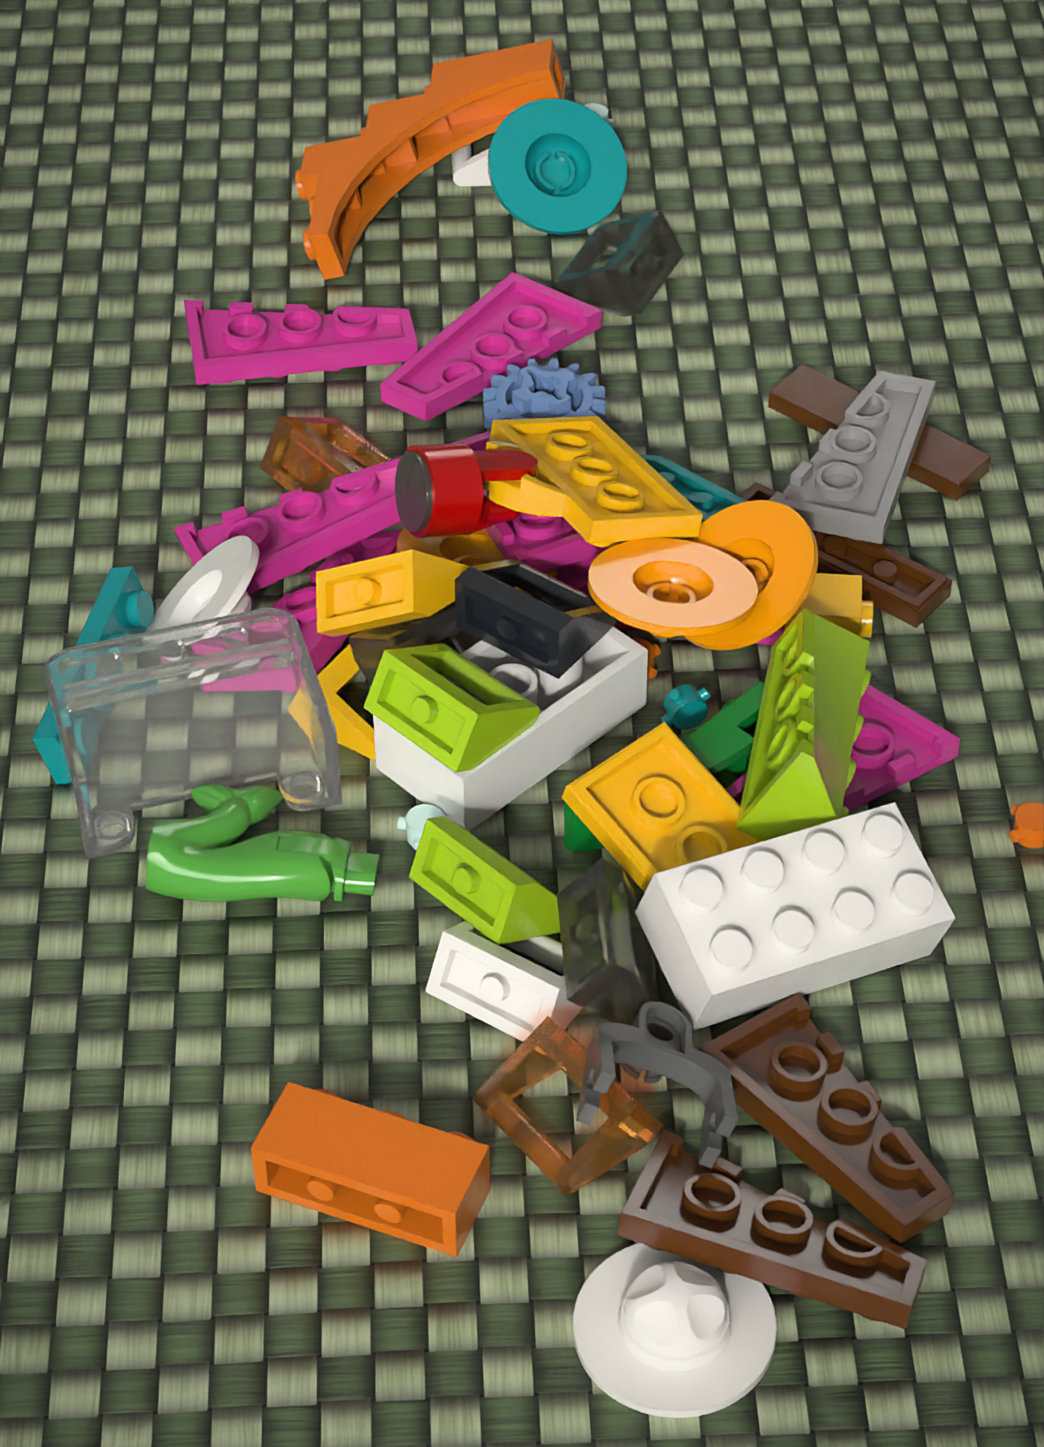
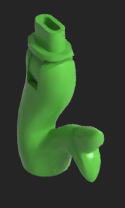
[146,784,380,902]

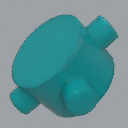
[660,685,711,730]

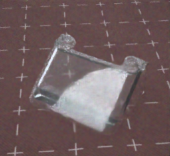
[44,608,342,859]

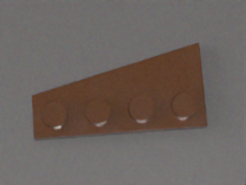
[699,992,955,1246]
[617,1129,928,1329]

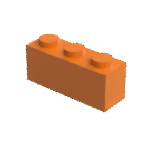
[251,1082,490,1257]

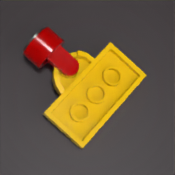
[395,416,703,548]

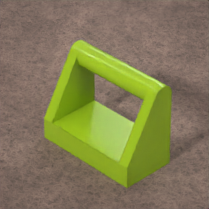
[363,643,540,773]
[409,815,577,945]

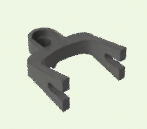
[576,1002,739,1168]

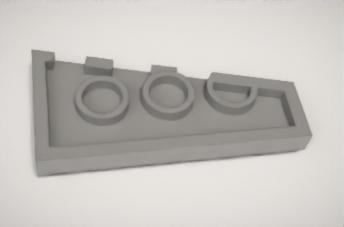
[769,371,936,544]

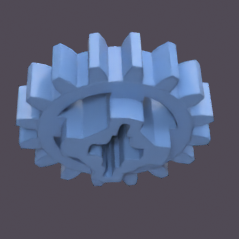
[483,358,606,428]

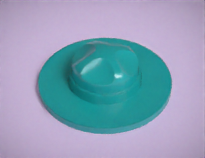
[487,99,627,235]

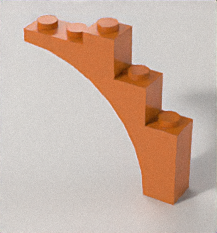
[295,39,566,280]

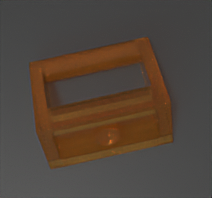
[260,416,393,493]
[474,1016,664,1195]

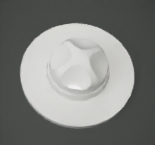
[138,535,259,673]
[573,1243,777,1418]

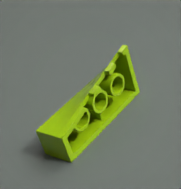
[736,608,871,841]

